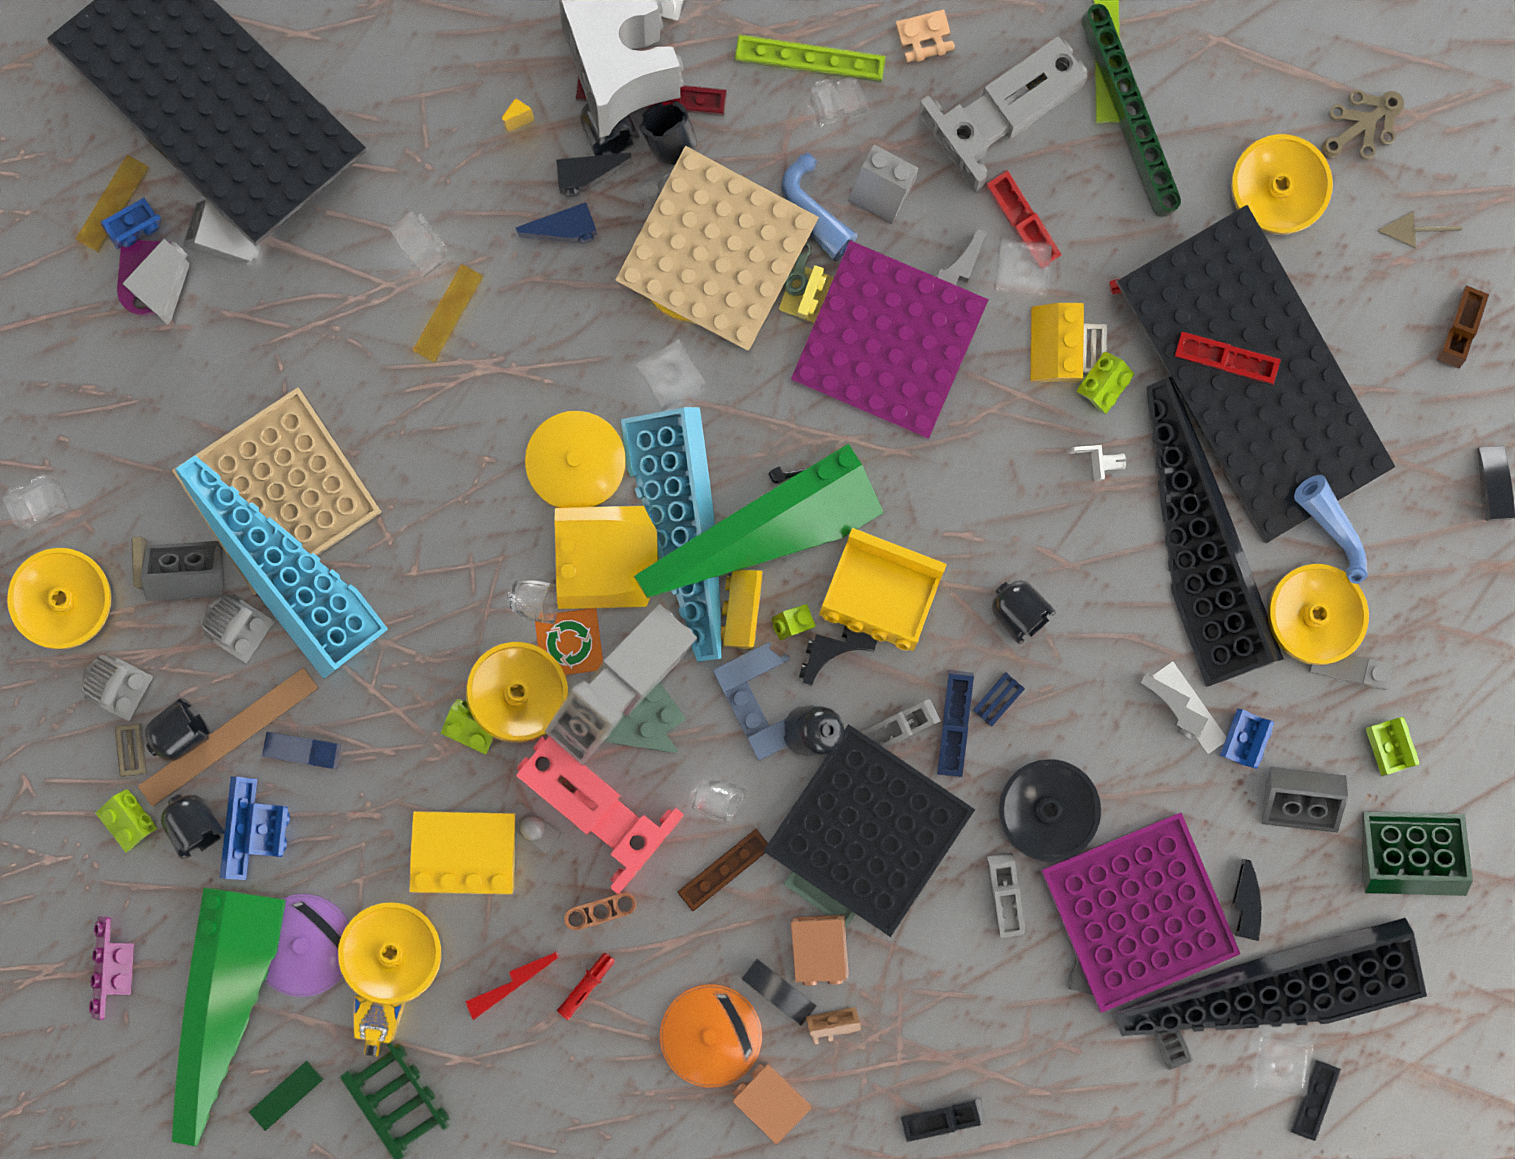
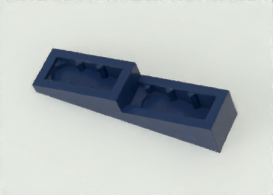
[937,670,974,777]

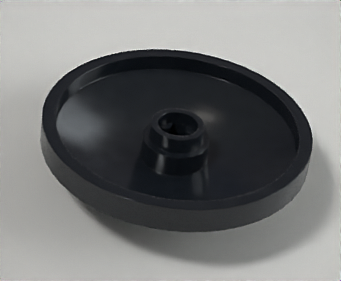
[998,759,1101,861]

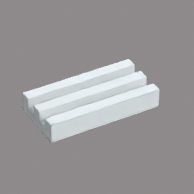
[1083,324,1107,375]

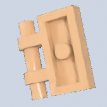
[896,9,955,62]

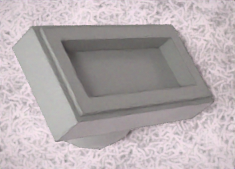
[513,803,562,854]

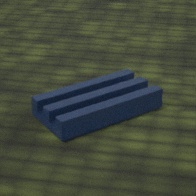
[973,672,1025,727]

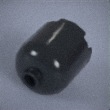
[639,101,697,165]
[580,102,640,156]
[992,580,1056,645]
[145,697,210,761]
[784,706,845,756]
[161,794,225,859]

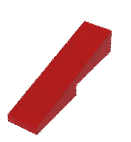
[984,170,1062,268]
[1175,332,1281,385]
[465,951,560,1020]

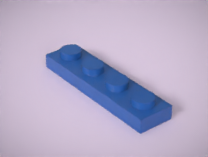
[219,776,257,880]

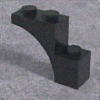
[799,625,877,687]

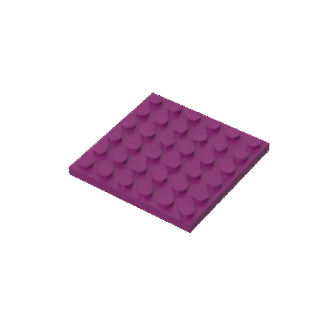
[791,240,989,438]
[1041,812,1241,1013]

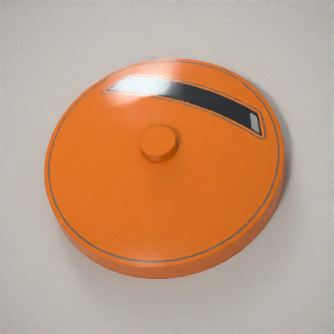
[660,984,762,1087]

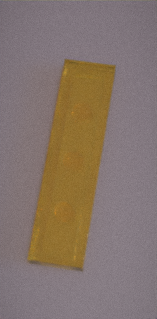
[75,154,150,253]
[413,264,484,363]

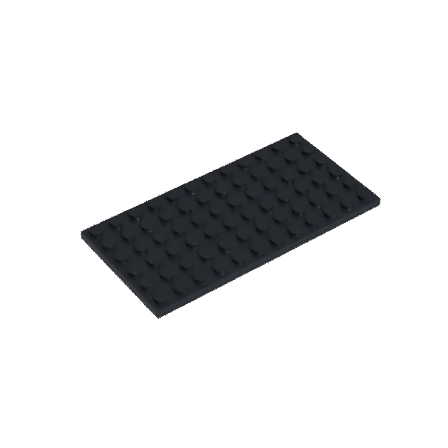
[47,0,366,247]
[1116,205,1396,543]

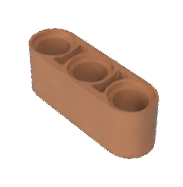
[564,892,637,931]

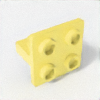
[779,264,834,323]

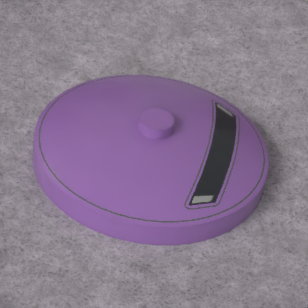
[265,894,349,997]

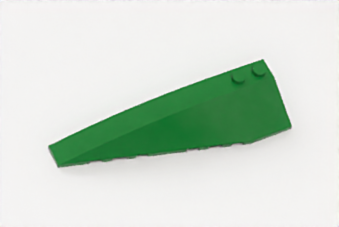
[634,444,884,598]
[172,887,286,1146]

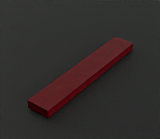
[576,75,727,116]

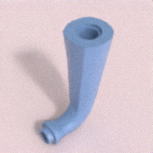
[781,152,858,261]
[1294,475,1368,584]

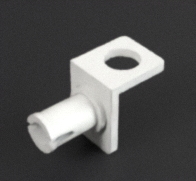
[1067,445,1126,482]

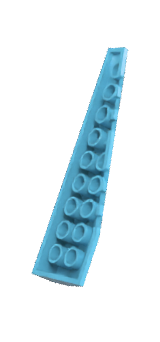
[621,407,721,662]
[175,456,388,679]

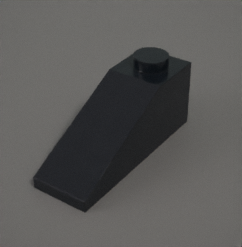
[556,152,632,197]

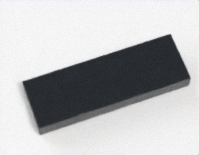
[1290,1060,1341,1141]

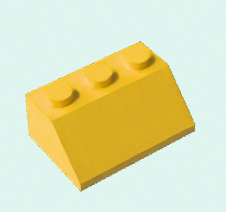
[1030,303,1084,382]
[721,570,763,650]

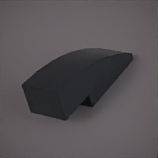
[1478,446,1515,521]
[1231,859,1262,941]
[741,958,817,1026]
[901,1097,986,1142]

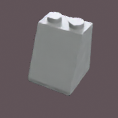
[848,144,919,224]
[183,196,260,263]
[123,239,190,325]

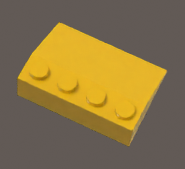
[410,811,516,894]

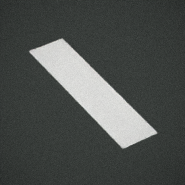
[1153,662,1227,754]

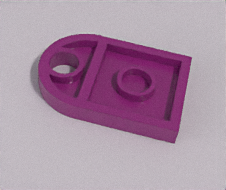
[117,240,171,316]

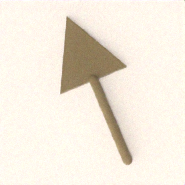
[1378,211,1462,248]

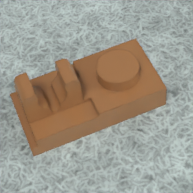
[806,1007,861,1044]

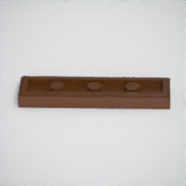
[677,829,768,912]

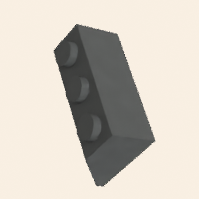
[141,541,224,601]
[1262,767,1348,833]

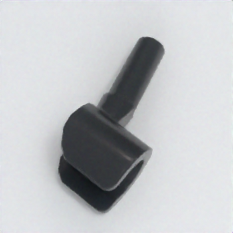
[768,466,805,484]

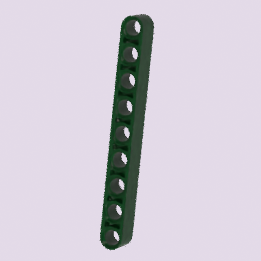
[1081,3,1181,217]

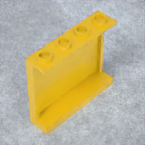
[819,528,947,652]

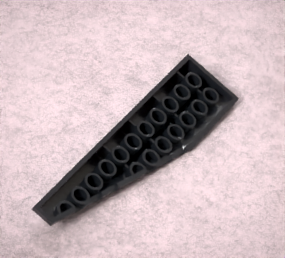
[1146,377,1284,687]
[1115,918,1427,1036]

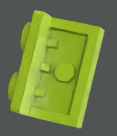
[1077,351,1135,414]
[440,699,494,755]
[1365,716,1419,776]
[95,789,157,852]

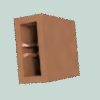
[791,914,849,986]
[732,1063,812,1145]

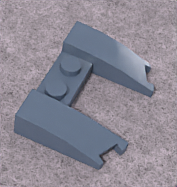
[713,642,814,761]

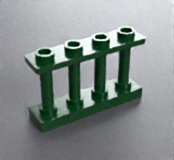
[339,1041,450,1159]

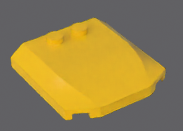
[555,506,658,609]

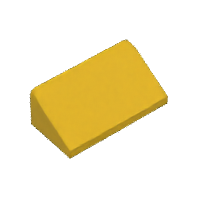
[502,98,535,132]

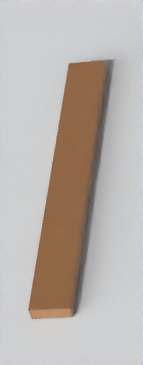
[138,667,319,807]

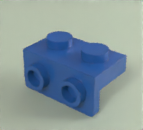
[101,198,161,249]
[1220,708,1274,769]
[245,803,290,857]

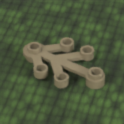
[1321,90,1404,160]

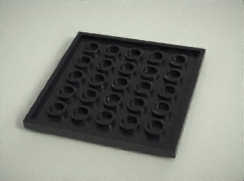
[763,724,976,937]

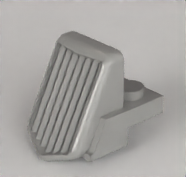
[202,593,275,664]
[81,653,153,721]

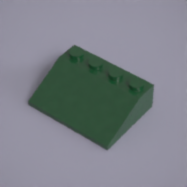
[1363,812,1473,896]

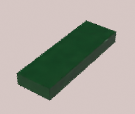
[249,1060,324,1131]

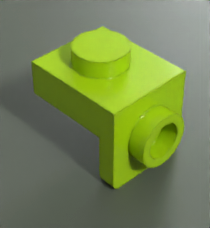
[771,604,816,641]

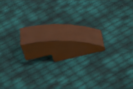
[1436,285,1489,369]

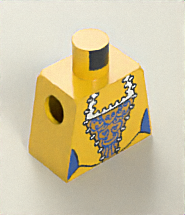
[354,995,405,1056]

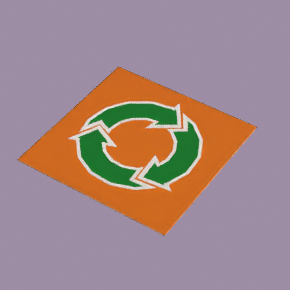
[534,608,603,675]

